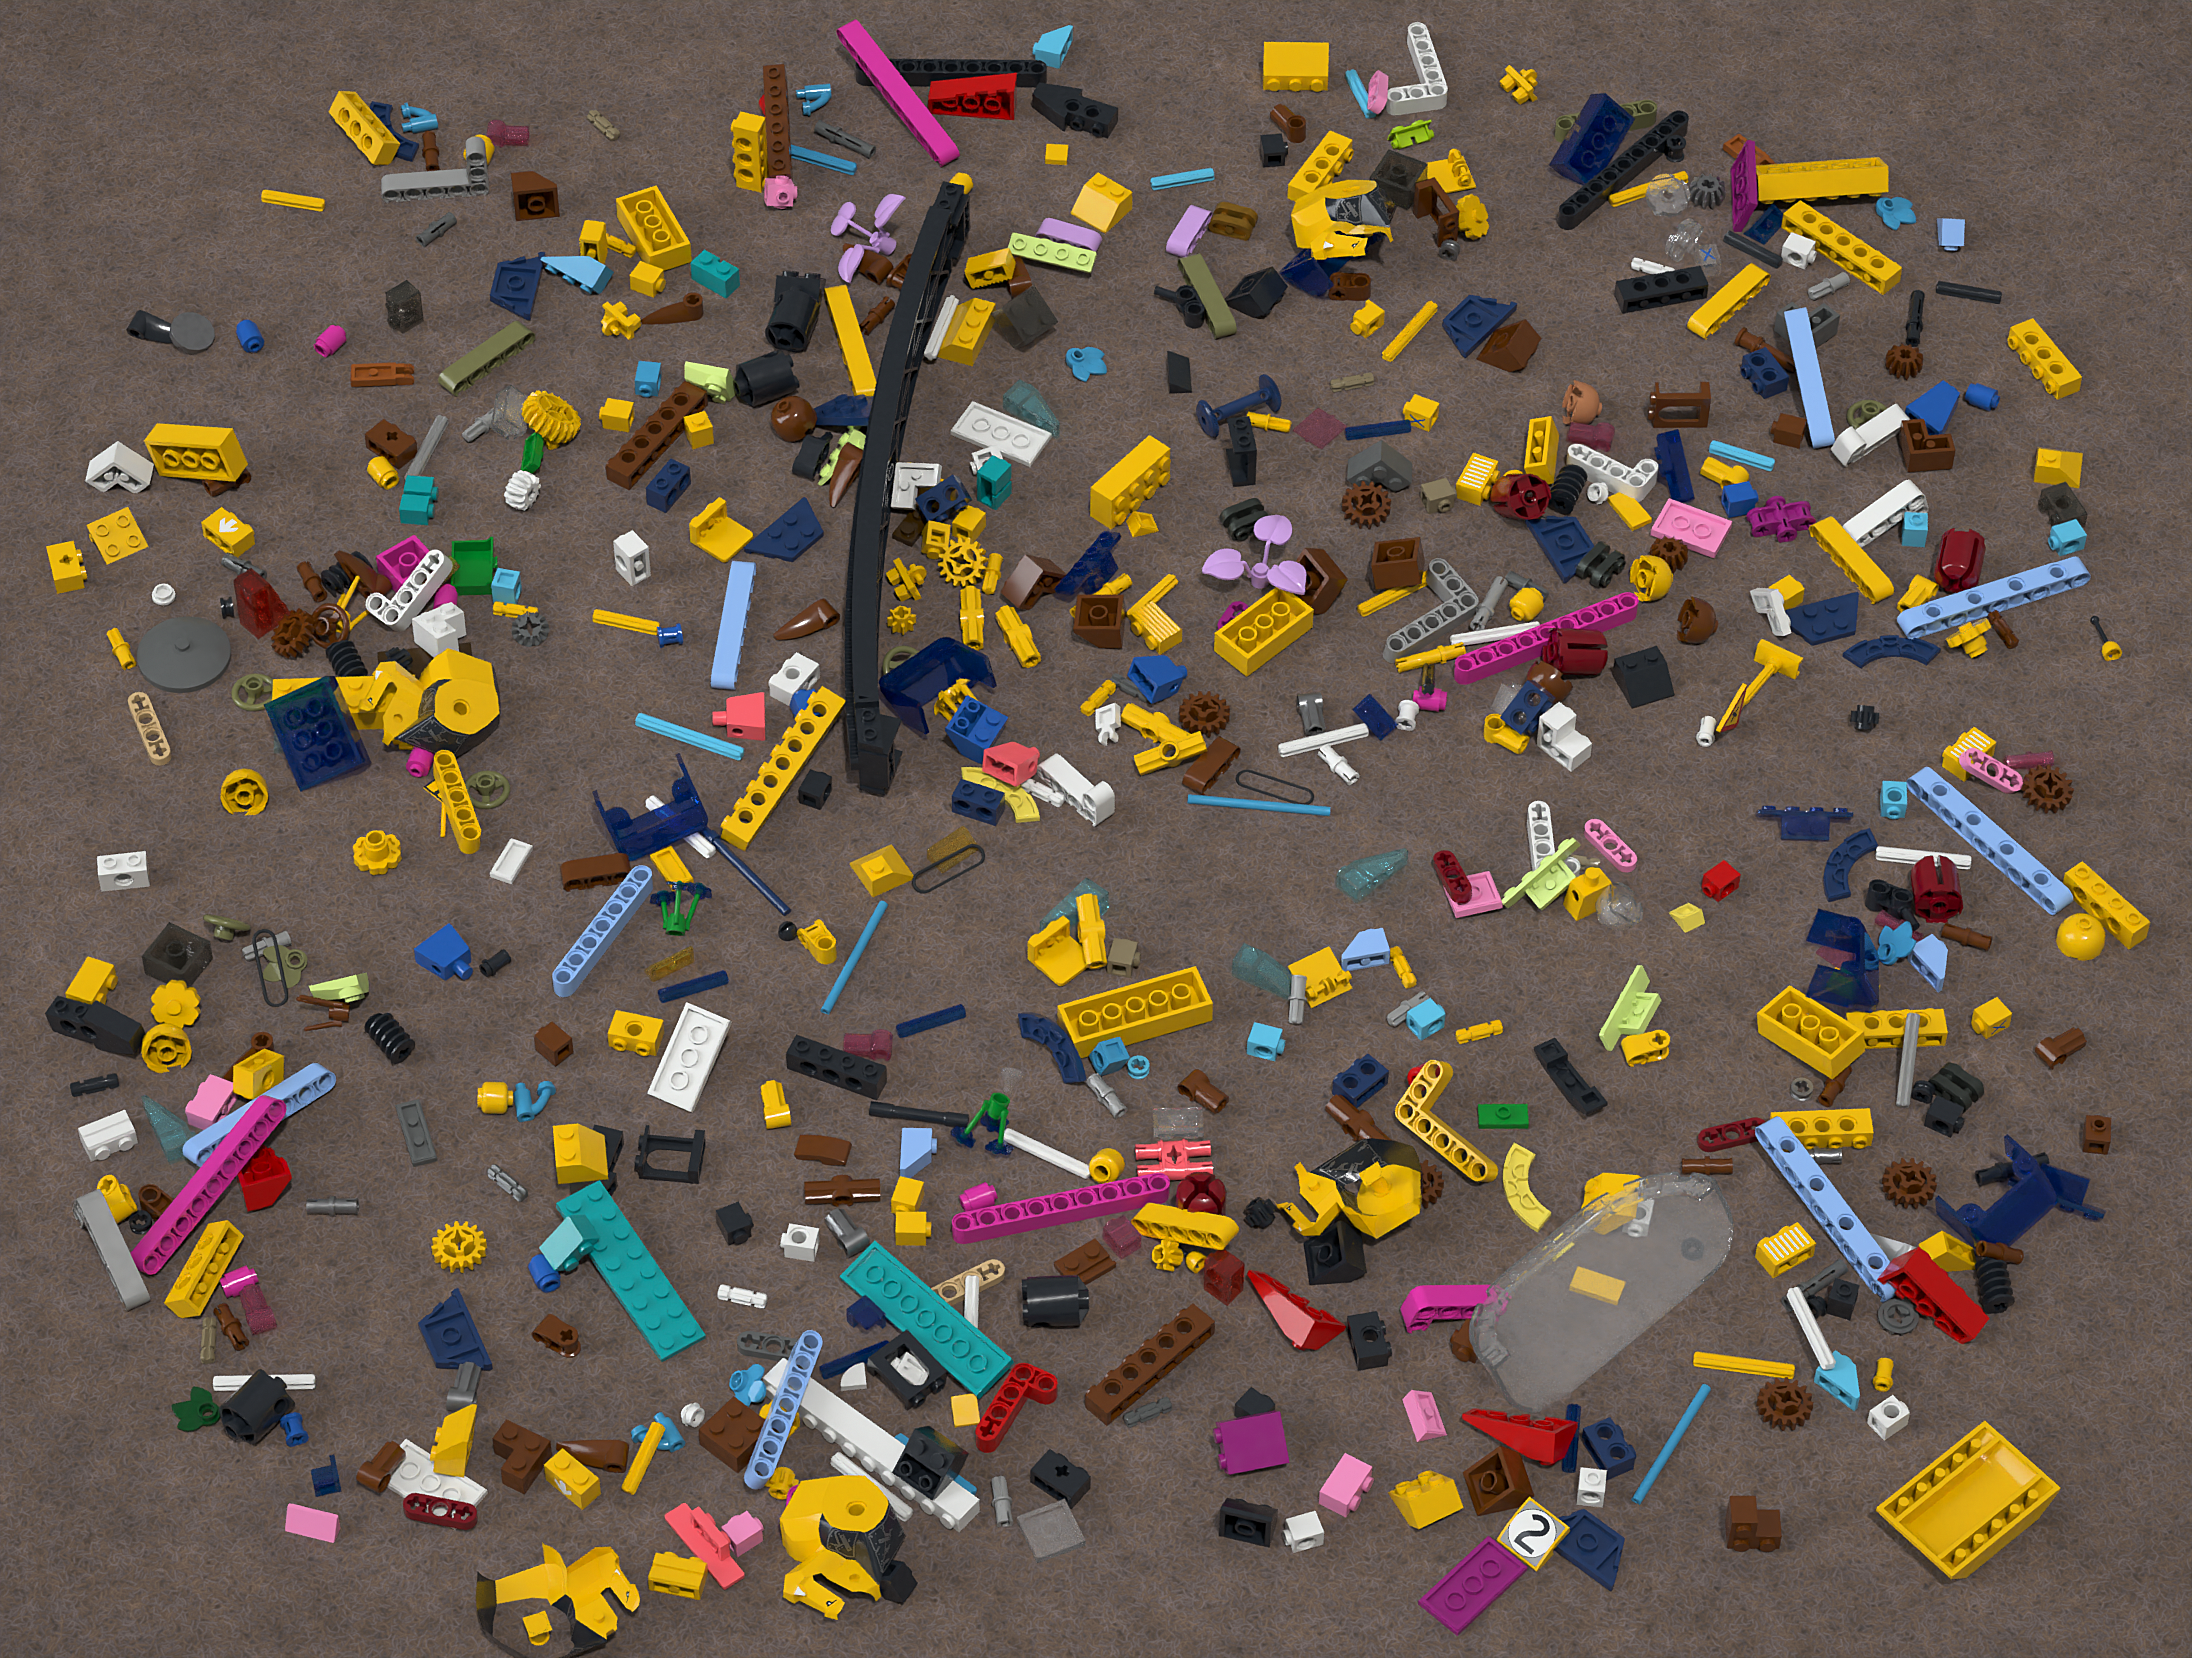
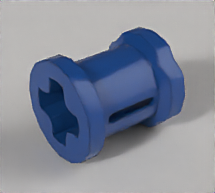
[657,623,683,647]
[280,1412,309,1447]

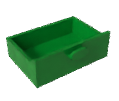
[451,537,498,596]

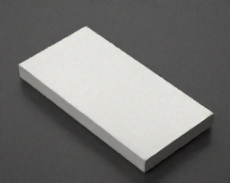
[951,401,1052,467]
[648,1002,732,1112]
[387,1439,488,1530]

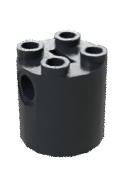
[765,286,821,353]
[733,350,800,406]
[1022,1275,1089,1327]
[219,1369,295,1445]

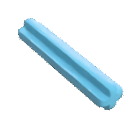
[1345,69,1376,119]
[1150,168,1214,190]
[1709,440,1775,471]

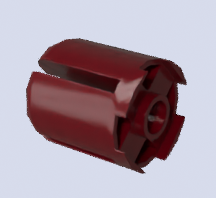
[1491,473,1551,520]
[1933,528,1986,594]
[1542,628,1608,675]
[1910,855,1964,923]
[1176,1172,1227,1216]

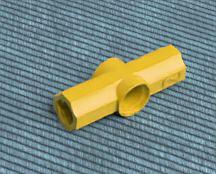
[960,586,984,651]
[995,605,1041,668]
[1121,703,1190,743]
[1134,731,1208,776]
[1076,893,1107,969]

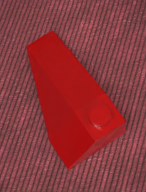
[236,1144,292,1212]
[1247,1270,1346,1351]
[1462,1408,1578,1465]

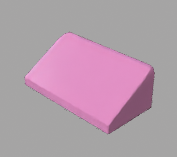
[1402,1390,1447,1442]
[285,1504,340,1543]

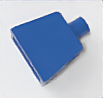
[1127,655,1187,704]
[414,923,473,981]

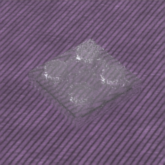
[1153,1107,1204,1140]
[1017,1499,1086,1564]

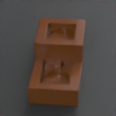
[794,1135,852,1165]

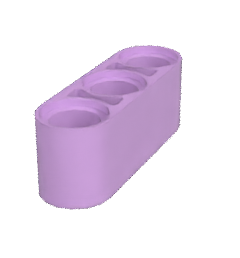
[1166,205,1213,257]
[1035,218,1102,252]

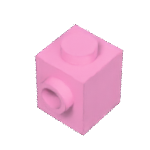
[721,1511,764,1557]

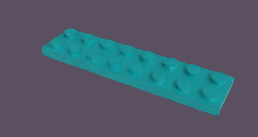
[556,1180,706,1362]
[839,1241,1015,1399]

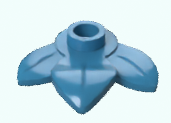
[1876,197,1916,230]
[1065,347,1107,382]
[1877,921,1916,965]
[729,1364,766,1407]

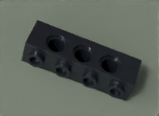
[1614,266,1709,314]
[786,1034,887,1100]

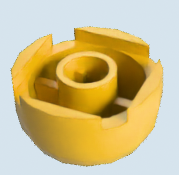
[1630,555,1673,602]
[220,768,269,815]
[2056,913,2105,961]
[141,1023,192,1073]

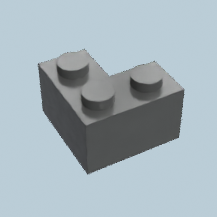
[1774,302,1840,349]
[1347,440,1412,492]

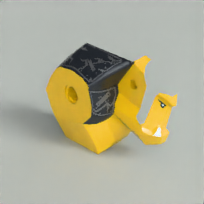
[1291,180,1396,260]
[357,648,501,757]
[1274,1138,1423,1239]
[780,1475,906,1620]
[476,1543,640,1658]

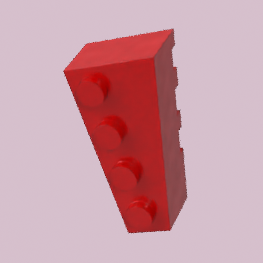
[928,73,1017,120]
[1877,1247,1990,1344]

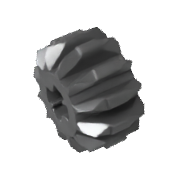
[1688,174,1726,210]

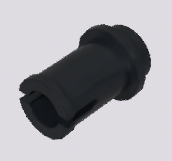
[479,949,511,977]

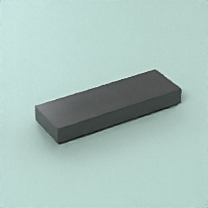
[395,1099,437,1167]

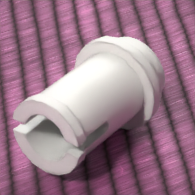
[1696,716,1716,747]

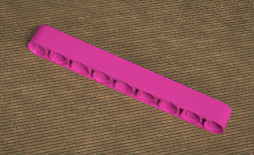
[836,19,960,167]
[1454,592,1639,685]
[131,1095,287,1275]
[952,1173,1170,1244]

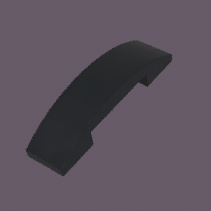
[1534,1038,1608,1115]

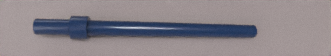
[694,820,791,916]

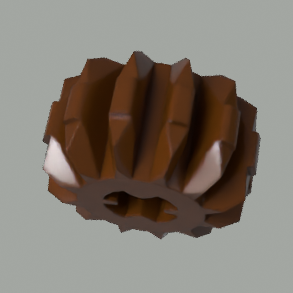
[1885,343,1923,380]
[1649,535,1688,574]

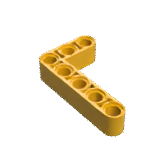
[1395,1060,1498,1183]

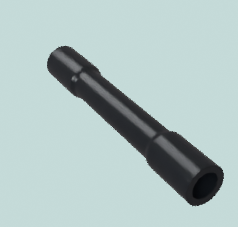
[869,1101,969,1129]

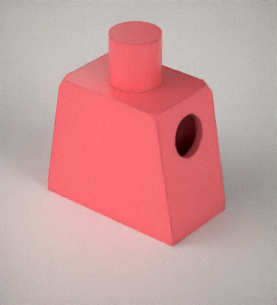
[713,692,765,741]
[982,742,1040,787]

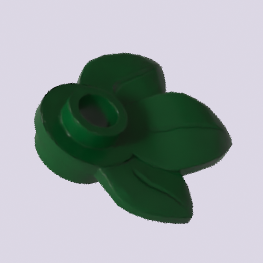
[171,1386,221,1432]

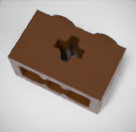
[365,419,418,470]

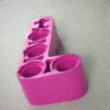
[1400,1285,1507,1334]

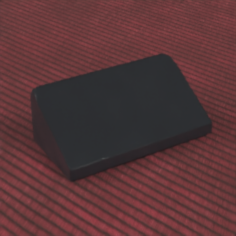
[1167,351,1192,394]

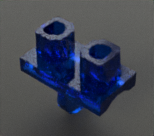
[1352,693,1399,741]

